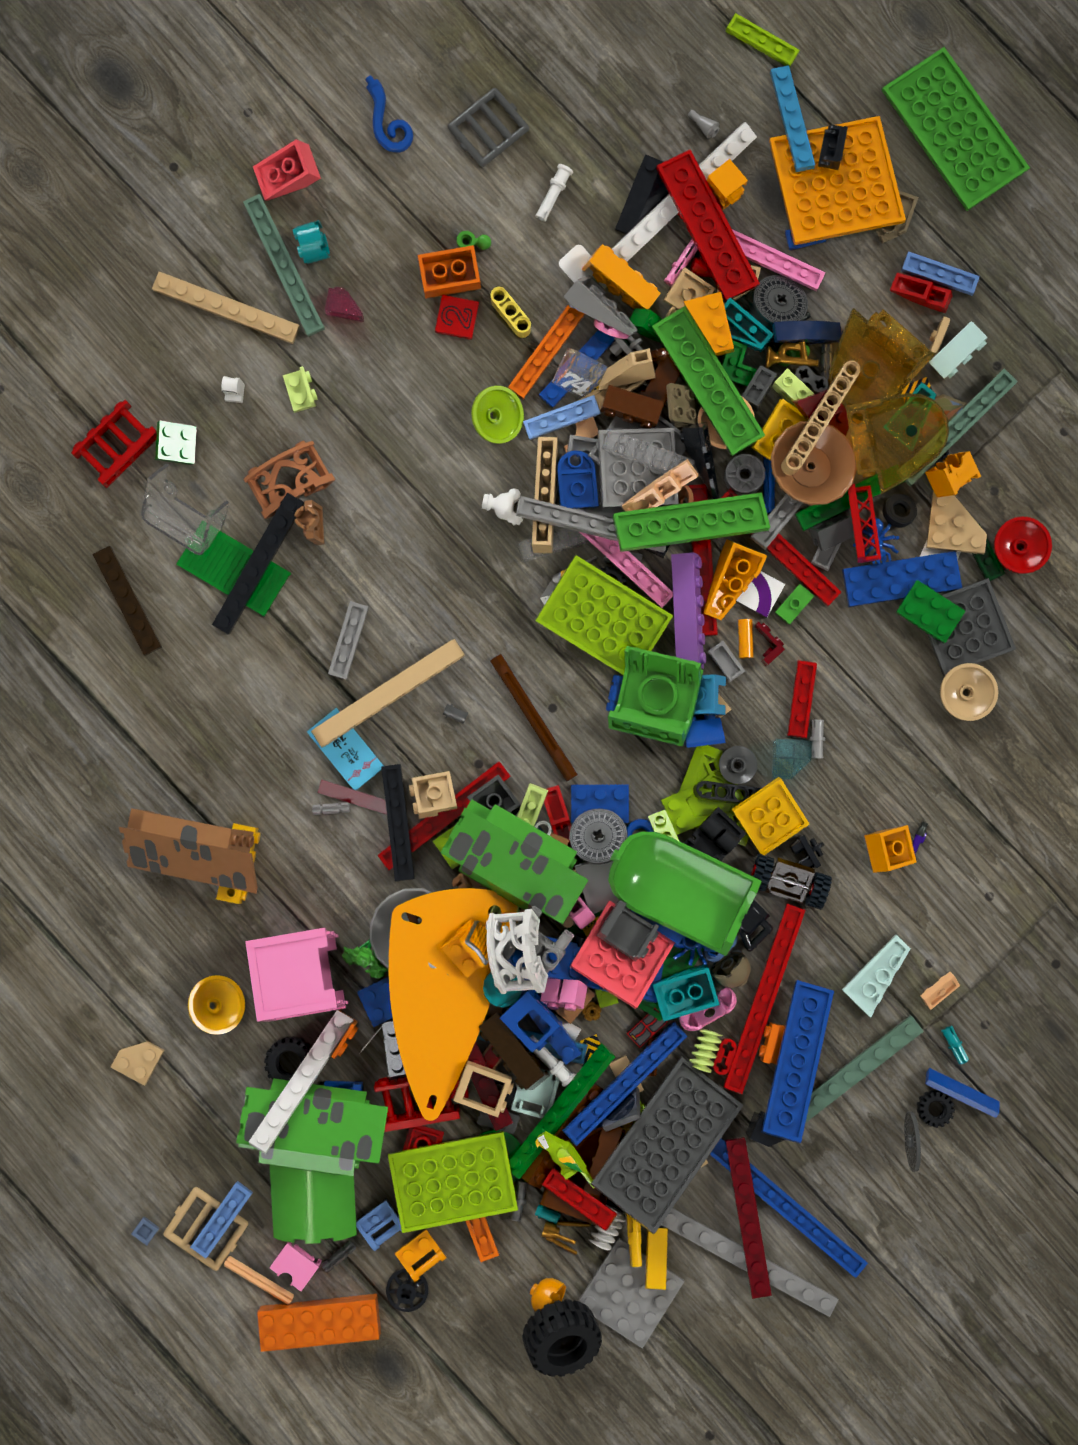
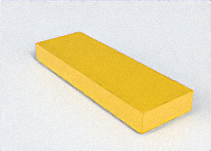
[645,1228,668,1290]

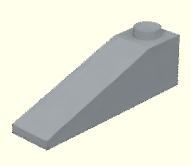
[564,275,638,336]

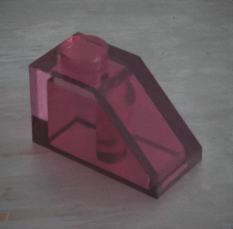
[325,287,364,322]

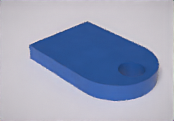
[556,450,599,509]

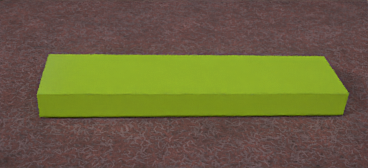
[725,13,800,67]

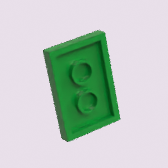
[895,580,965,644]

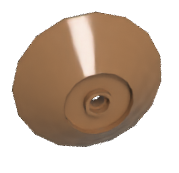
[771,421,857,505]

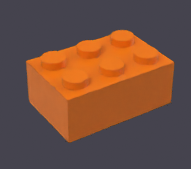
[418,245,481,299]

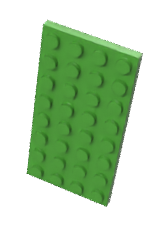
[881,47,1030,211]

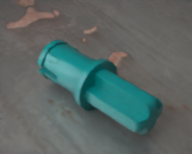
[941,1025,969,1065]

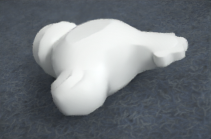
[482,488,523,526]

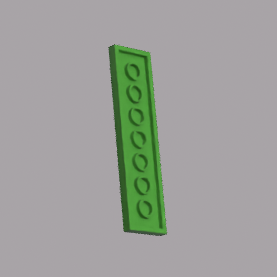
[652,306,765,456]
[613,493,770,552]

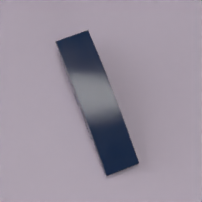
[772,321,843,344]

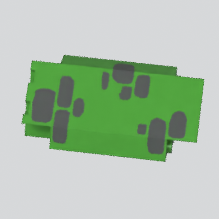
[440,800,588,924]
[236,1079,388,1176]

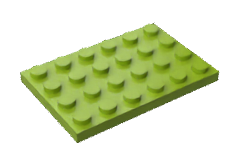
[535,555,673,675]
[388,1131,518,1233]

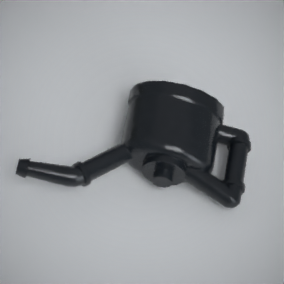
[738,900,773,952]

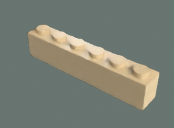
[532,437,559,553]

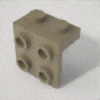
[666,383,697,430]

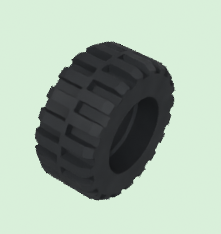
[522,1299,602,1377]

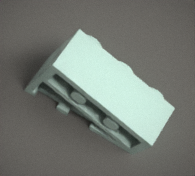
[929,321,987,379]

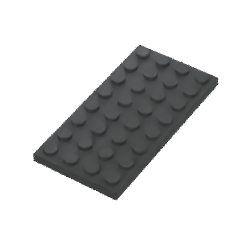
[590,1057,743,1234]

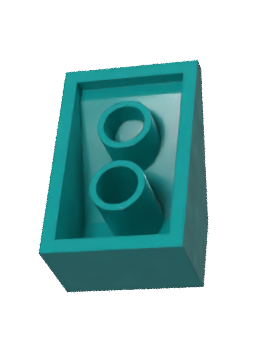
[652,964,720,1022]

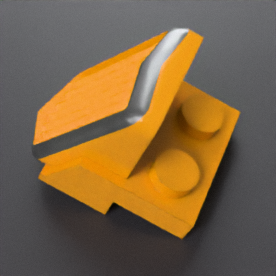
[441,920,489,978]

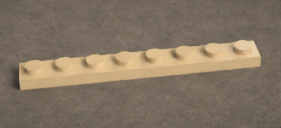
[152,272,300,344]

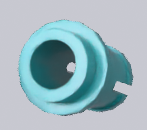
[535,1204,561,1224]

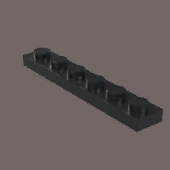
[381,764,415,882]

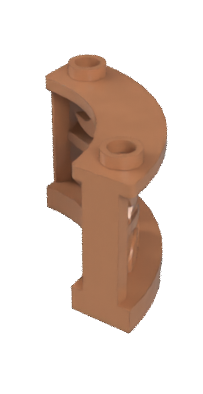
[244,441,336,519]

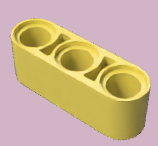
[490,287,531,338]

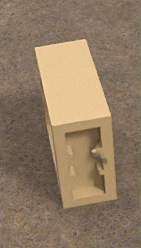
[453,1060,514,1117]

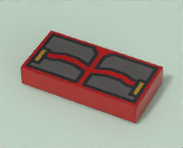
[627,1008,668,1048]

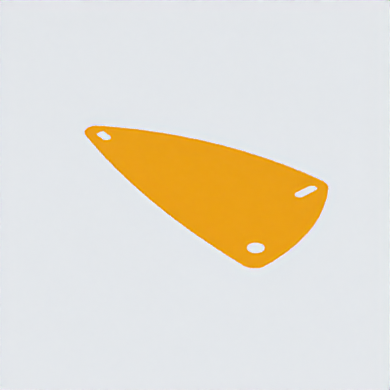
[389,888,518,1121]

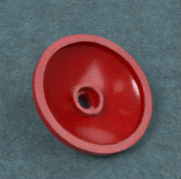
[994,516,1052,574]

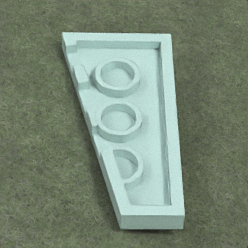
[842,935,911,1018]

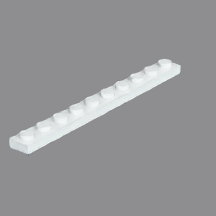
[612,122,757,261]

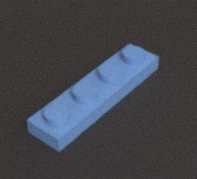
[901,251,980,296]
[190,1181,253,1258]

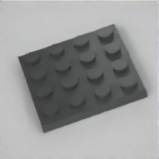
[927,578,1016,676]

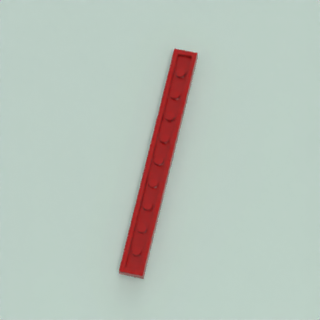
[723,903,806,1094]

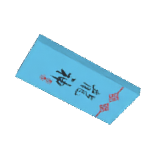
[307,708,384,790]

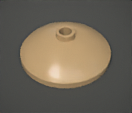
[940,663,998,721]

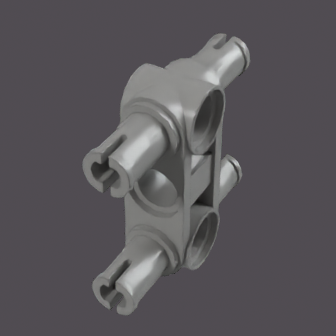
[502,906,574,974]

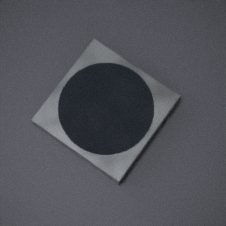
[602,1087,641,1132]

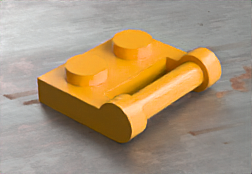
[395,1229,447,1282]

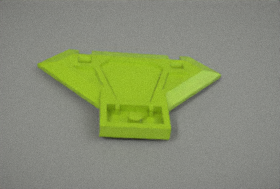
[661,745,749,847]

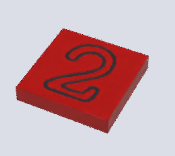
[435,295,479,340]

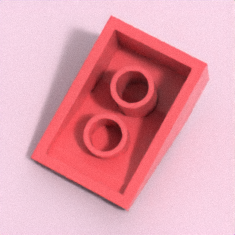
[253,139,321,201]

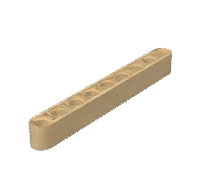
[311,639,465,748]

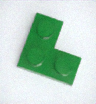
[721,340,758,387]

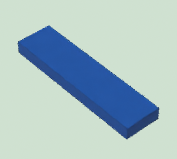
[925,1068,1000,1118]

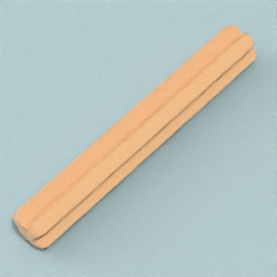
[224,1256,294,1305]

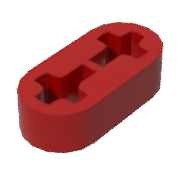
[713,1038,737,1075]

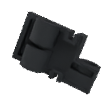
[684,807,747,861]

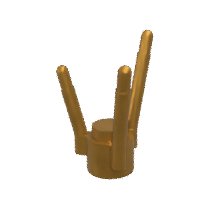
[541,1221,591,1255]

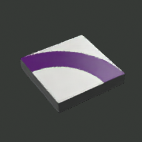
[736,571,785,618]

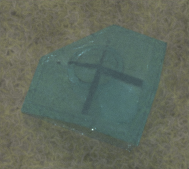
[772,739,812,779]

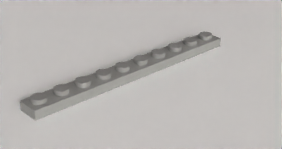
[661,1208,839,1317]

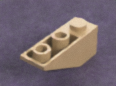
[597,348,656,390]

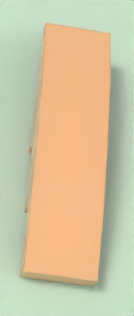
[622,459,698,512]

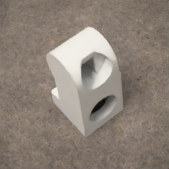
[222,376,245,403]

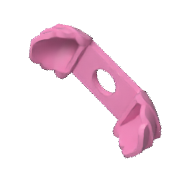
[679,987,737,1031]

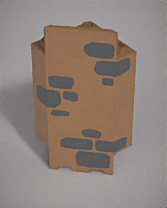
[119,808,258,893]

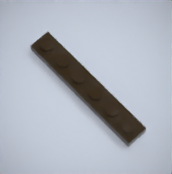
[92,546,162,656]

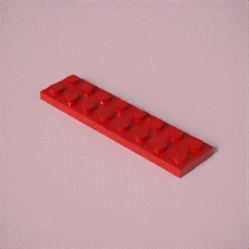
[656,149,760,302]

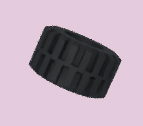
[264,1036,311,1081]

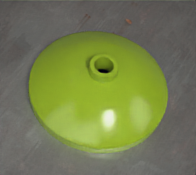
[471,386,524,444]

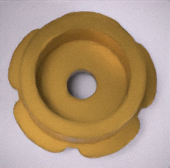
[582,1002,601,1021]

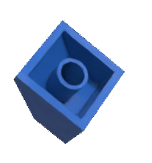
[684,714,726,748]

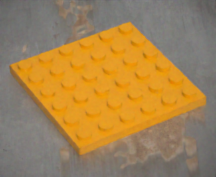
[769,116,906,245]

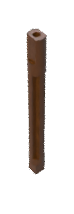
[490,654,578,782]

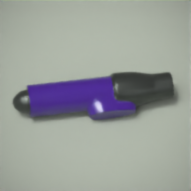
[912,821,928,854]

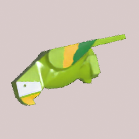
[535,1131,595,1189]

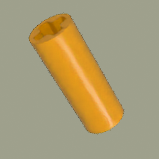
[738,619,753,659]

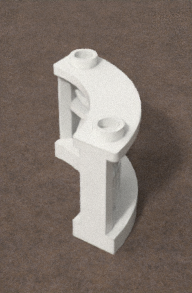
[486,909,548,994]

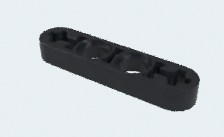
[693,781,761,804]

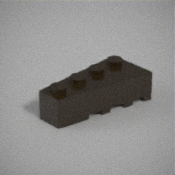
[479,1012,551,1090]

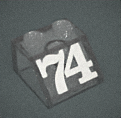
[551,348,607,398]

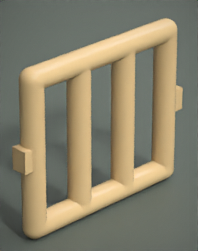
[163,1187,248,1271]

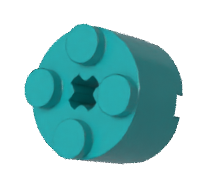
[293,220,330,264]

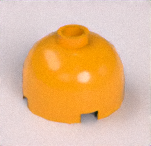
[530,1278,566,1311]

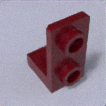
[754,622,785,666]

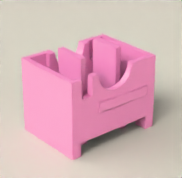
[270,1242,322,1291]

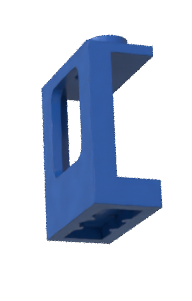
[500,990,562,1052]

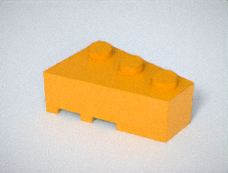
[683,292,734,356]

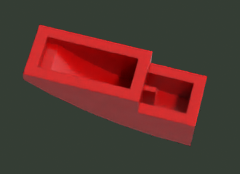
[890,273,953,313]
[544,785,571,847]

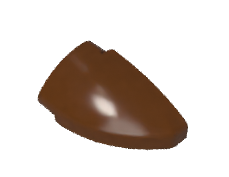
[540,1126,625,1225]

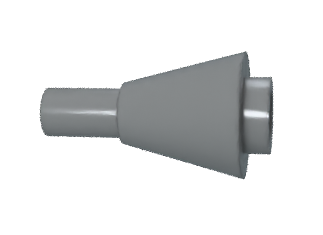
[688,110,720,139]

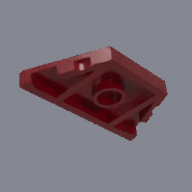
[793,390,852,436]

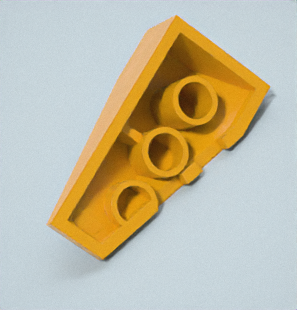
[704,539,767,620]

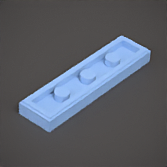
[523,395,601,440]

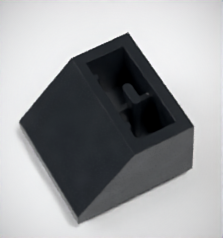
[746,1111,785,1147]

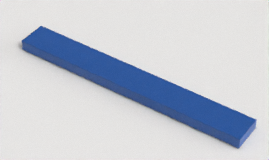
[562,1022,687,1146]

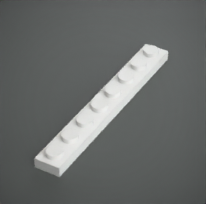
[249,1010,354,1154]

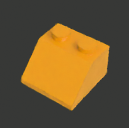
[864,825,917,873]

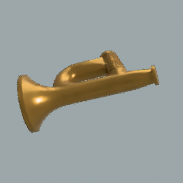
[765,342,819,369]

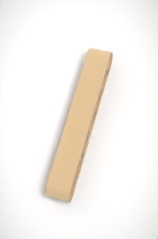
[781,361,860,475]

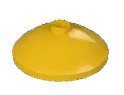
[188,975,245,1035]

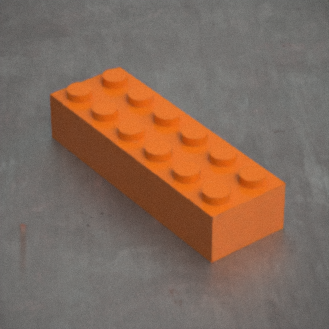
[257,1294,381,1352]

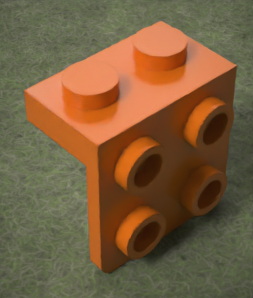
[759,1022,785,1064]

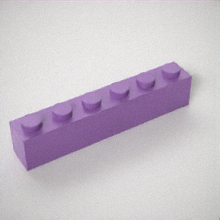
[671,552,706,669]

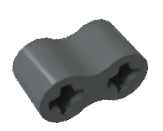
[794,366,828,394]

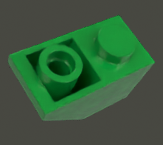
[630,308,663,344]

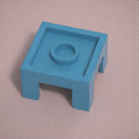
[693,674,726,716]

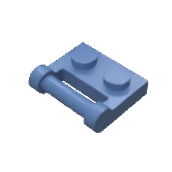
[356,1199,402,1251]

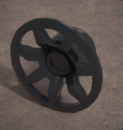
[386,1268,429,1312]

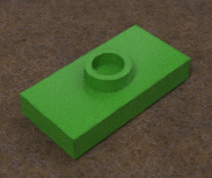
[775,584,814,625]

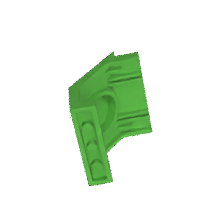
[608,646,704,746]

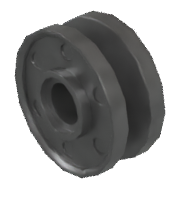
[724,454,765,496]

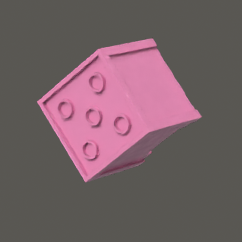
[245,928,349,1022]

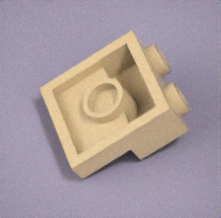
[409,771,457,819]

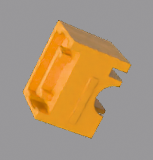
[707,159,748,211]
[925,451,981,497]

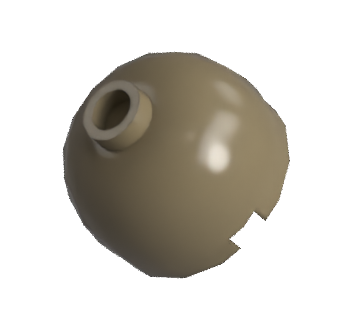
[712,950,751,988]

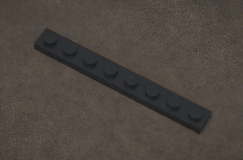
[212,493,305,634]

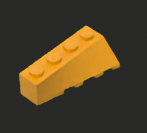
[582,244,661,309]

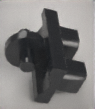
[790,835,824,868]

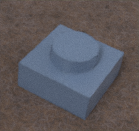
[131,1216,160,1246]

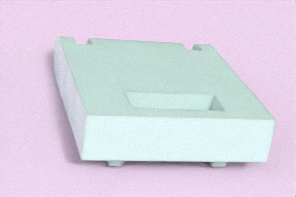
[511,1069,560,1119]

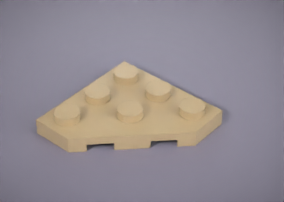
[926,491,987,555]

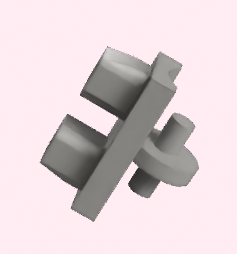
[609,336,643,356]

